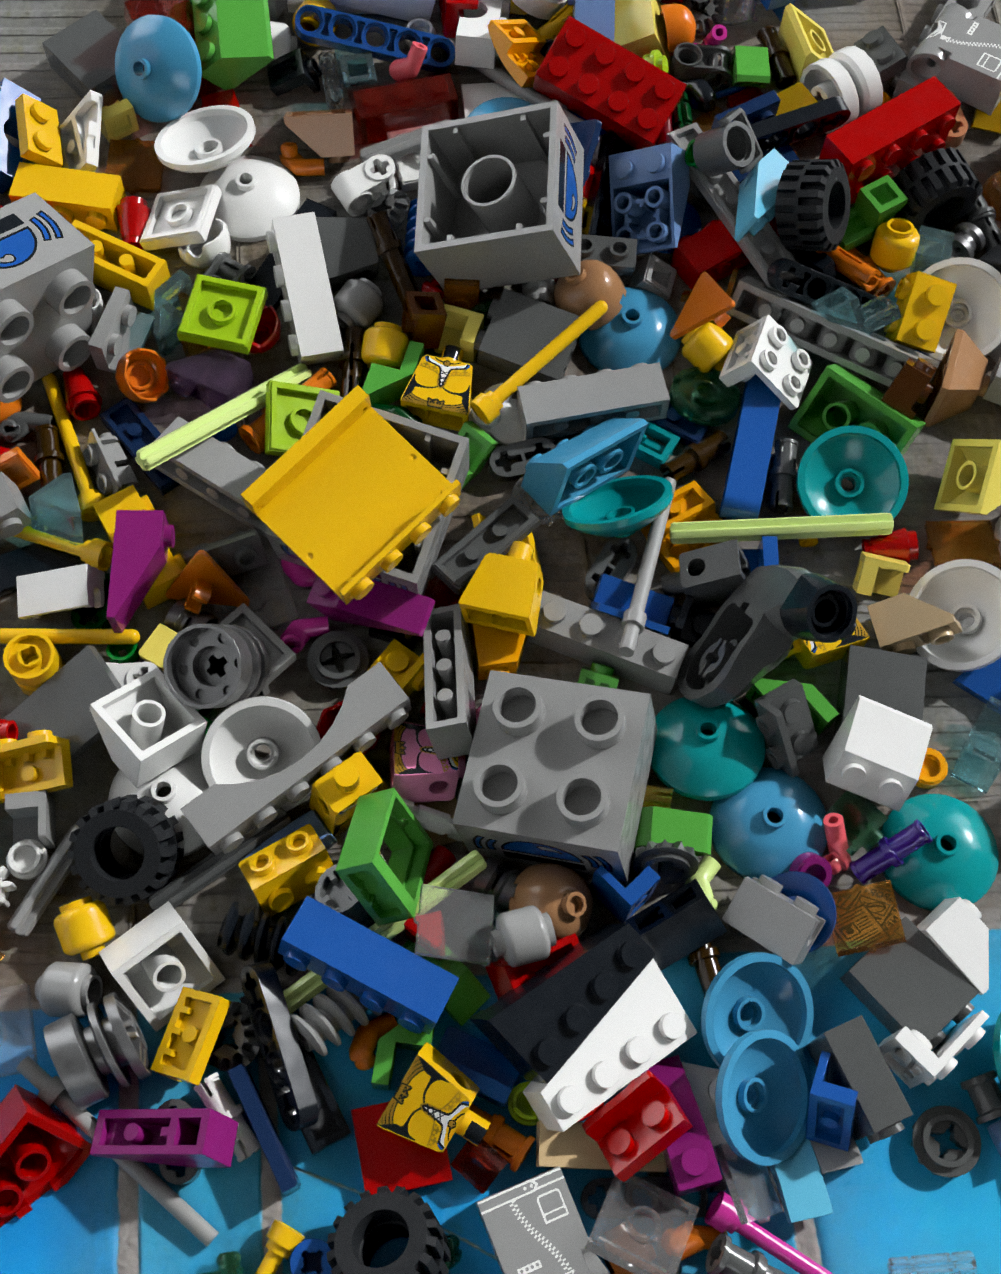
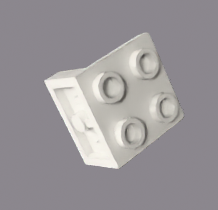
[719,314,813,410]
[878,1010,989,1089]

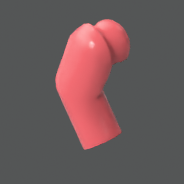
[388,41,428,82]
[823,813,852,875]

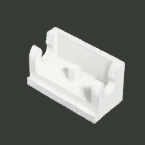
[16,564,105,620]

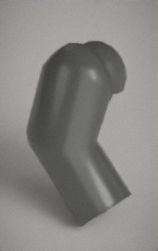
[0,412,55,442]

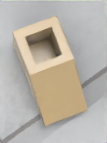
[867,593,963,655]

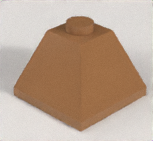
[283,108,355,163]
[923,329,990,427]

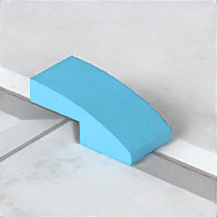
[769,1135,834,1224]

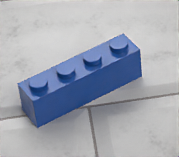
[278,896,459,1035]

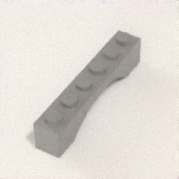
[180,662,412,855]

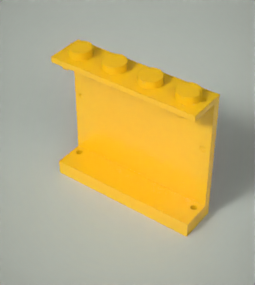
[240,385,461,605]

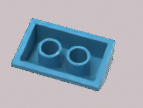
[521,418,649,516]

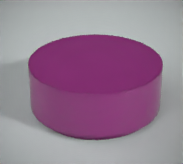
[789,852,832,887]

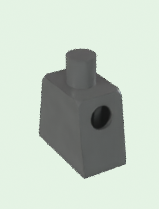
[316,217,380,292]
[661,539,751,608]

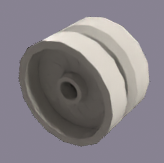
[800,46,883,134]

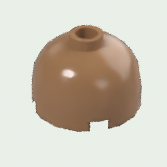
[554,259,626,331]
[508,863,594,940]

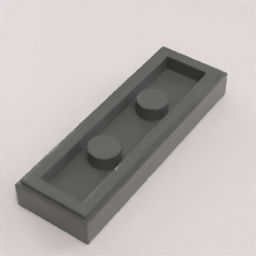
[431,496,540,596]

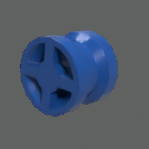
[290,1238,332,1274]

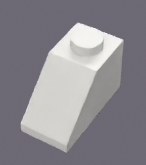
[916,897,989,995]

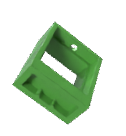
[335,788,434,926]

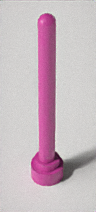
[705,1191,833,1274]

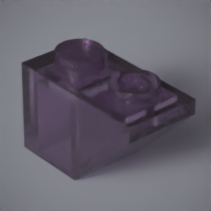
[165,349,254,409]

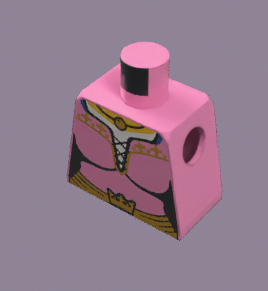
[389,722,469,803]

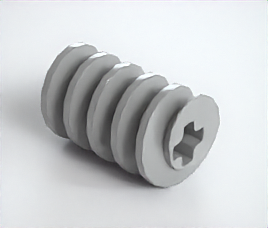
[290,987,383,1057]

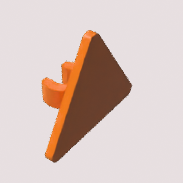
[669,272,735,340]
[166,550,250,614]

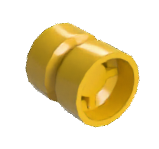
[3,631,65,696]

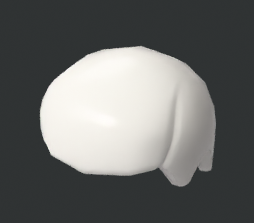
[178,218,231,269]

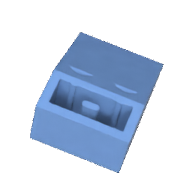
[609,142,690,255]

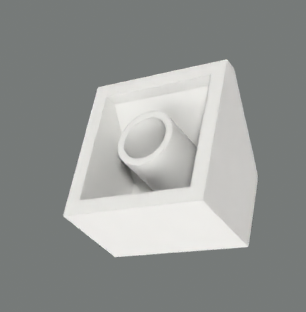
[90,668,207,788]
[822,695,933,811]
[98,901,225,1032]

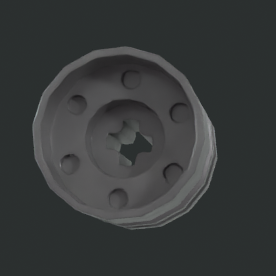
[163,624,269,709]
[43,992,152,1110]

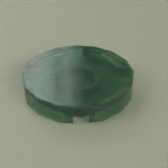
[669,367,740,426]

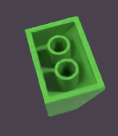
[192,0,274,90]
[787,363,926,456]

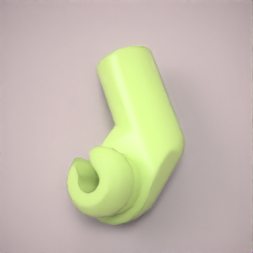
[685,855,721,911]

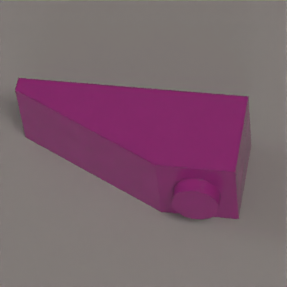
[106,510,175,633]
[306,575,435,637]
[640,1055,723,1198]
[90,1108,239,1168]

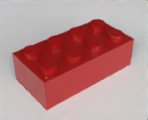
[533,16,687,149]
[819,76,961,204]

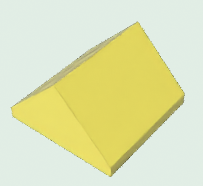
[614,0,671,65]
[778,3,834,84]
[934,439,1001,515]

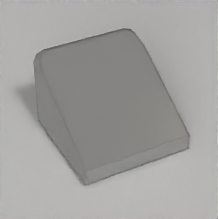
[629,253,677,300]
[810,1136,864,1174]

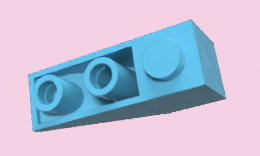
[734,148,789,242]

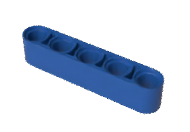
[295,5,455,73]
[719,374,781,520]

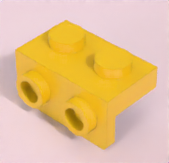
[15,93,63,167]
[884,271,957,354]
[0,730,73,803]
[238,824,334,917]

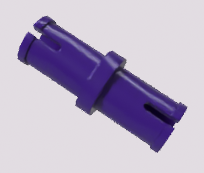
[849,819,933,885]

